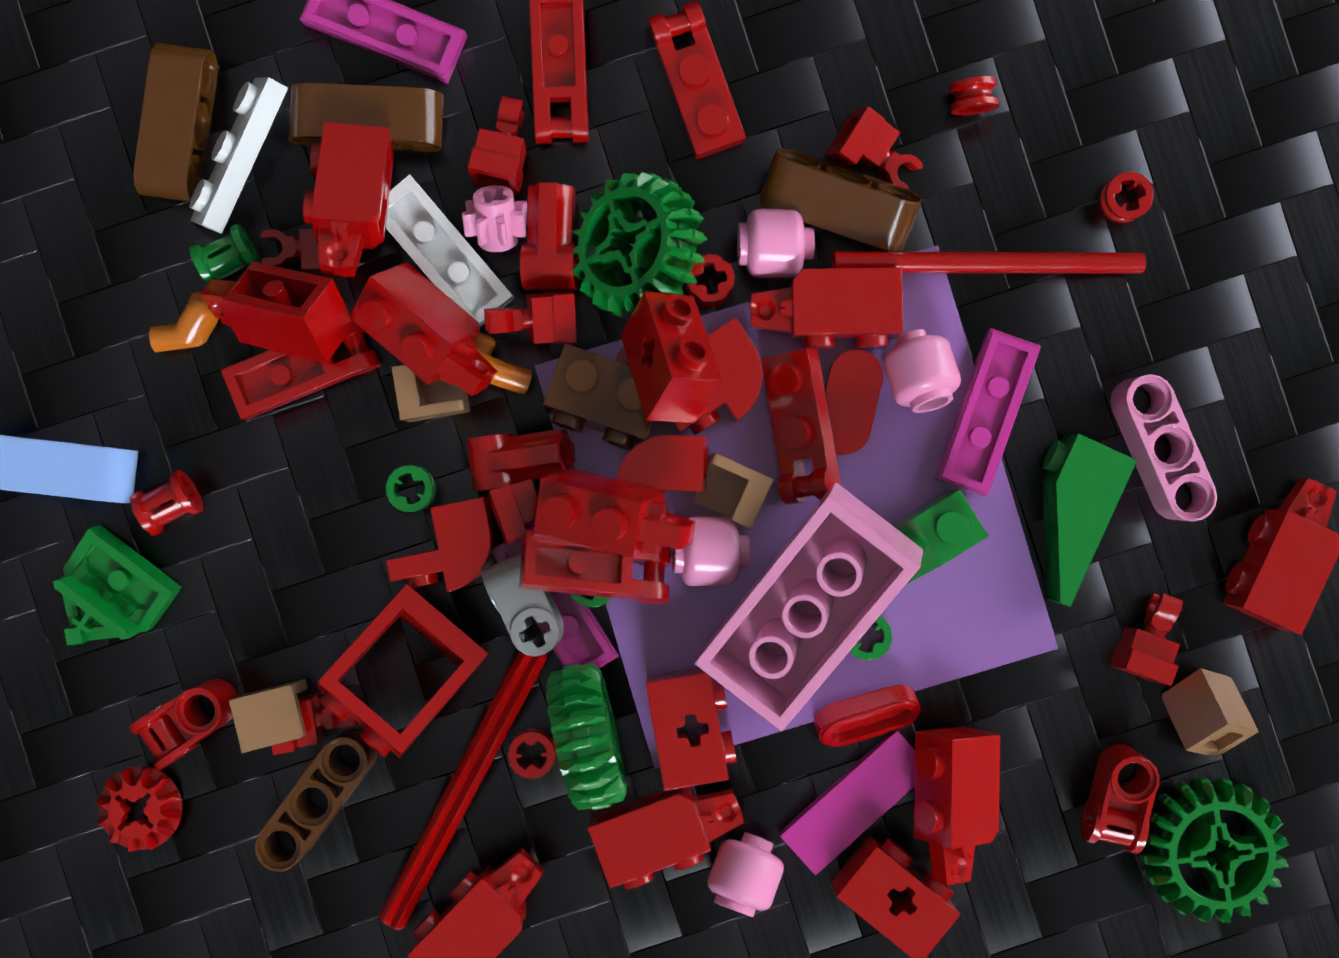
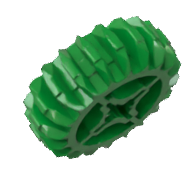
[572,172,708,318]
[546,663,627,810]
[1139,776,1290,923]

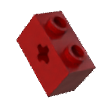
[620,291,723,423]
[646,667,737,791]
[831,834,961,958]

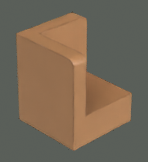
[392,365,471,422]
[694,453,774,529]
[1162,668,1259,757]
[229,679,308,753]

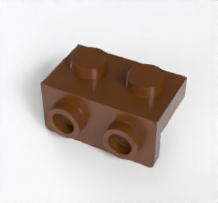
[543,343,654,450]

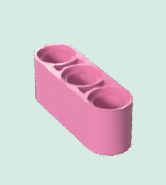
[1110,374,1217,522]

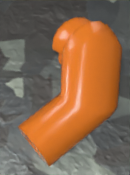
[149,291,219,353]
[474,333,532,395]

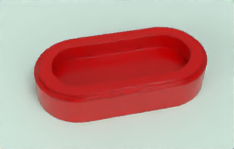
[825,349,883,455]
[814,685,921,747]

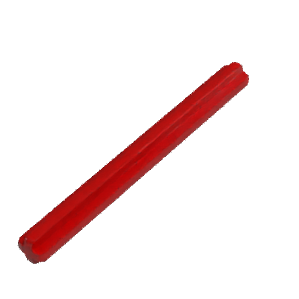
[379,651,547,930]

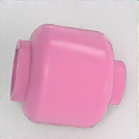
[737,209,815,279]
[883,329,961,413]
[671,516,750,586]
[707,832,784,918]

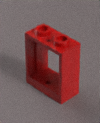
[318,584,488,758]

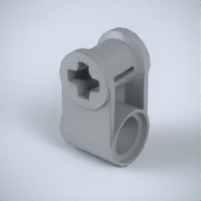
[481,552,564,657]

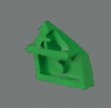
[53,524,182,646]

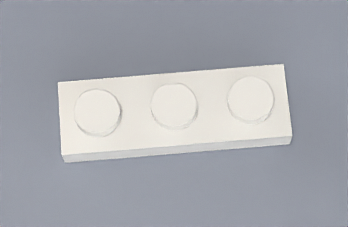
[189,77,288,234]
[386,174,514,328]

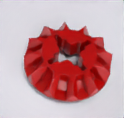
[95,766,182,852]

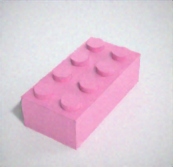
[695,482,923,732]

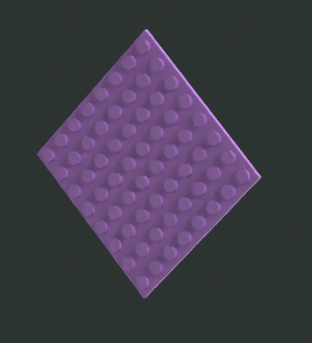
[534,245,1058,769]

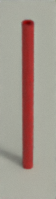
[831,251,1146,274]

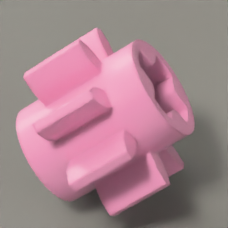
[462,185,528,252]

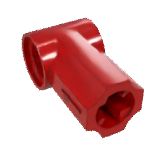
[520,183,580,290]
[466,430,576,492]

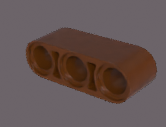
[133,42,218,202]
[288,83,444,152]
[759,148,923,252]
[255,728,377,872]

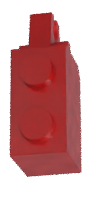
[303,122,394,277]
[200,262,355,363]
[350,262,498,396]
[749,267,903,349]
[534,469,696,558]
[1223,478,1339,635]
[914,727,1000,885]
[588,787,744,889]
[408,848,544,958]

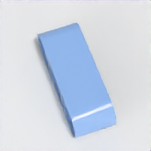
[0,435,139,503]

